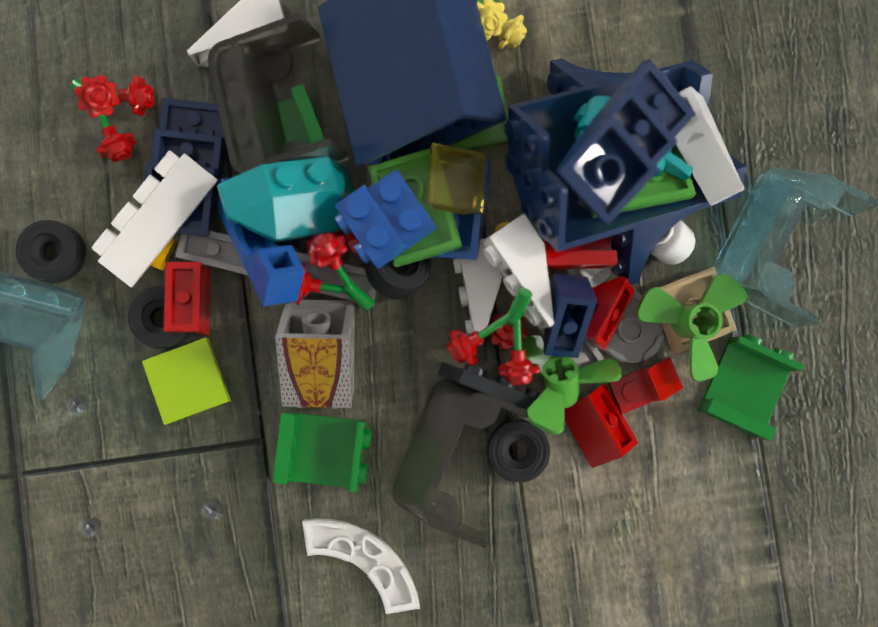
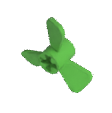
[636,274,747,381]
[522,335,622,435]

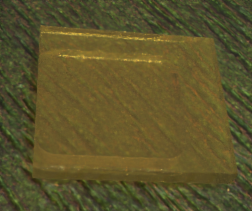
[427,143,486,215]

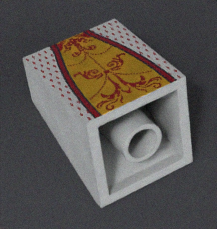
[275,300,355,409]

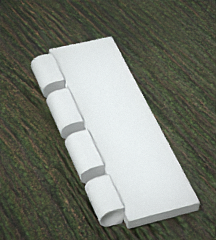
[91,150,219,287]

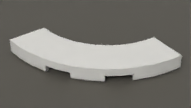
[302,518,420,614]

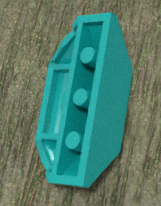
[217,157,354,242]

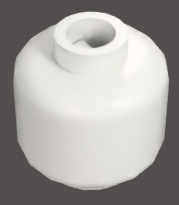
[650,220,695,265]

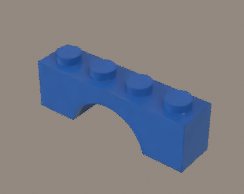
[217,178,305,307]

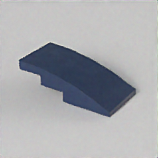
[556,59,696,225]
[141,98,232,237]

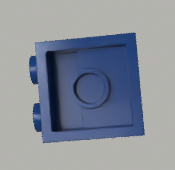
[334,169,437,269]

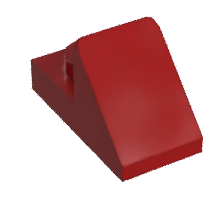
[585,276,635,351]
[607,357,683,414]

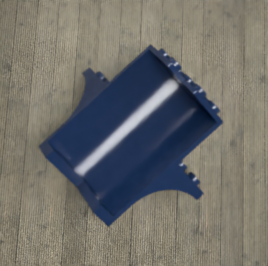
[505,58,747,285]

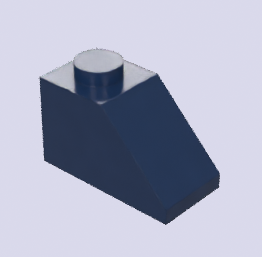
[543,273,597,358]

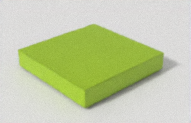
[142,338,231,425]

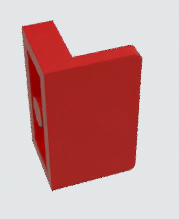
[541,236,617,269]
[164,262,211,335]
[564,384,638,468]

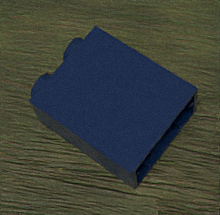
[318,0,507,167]

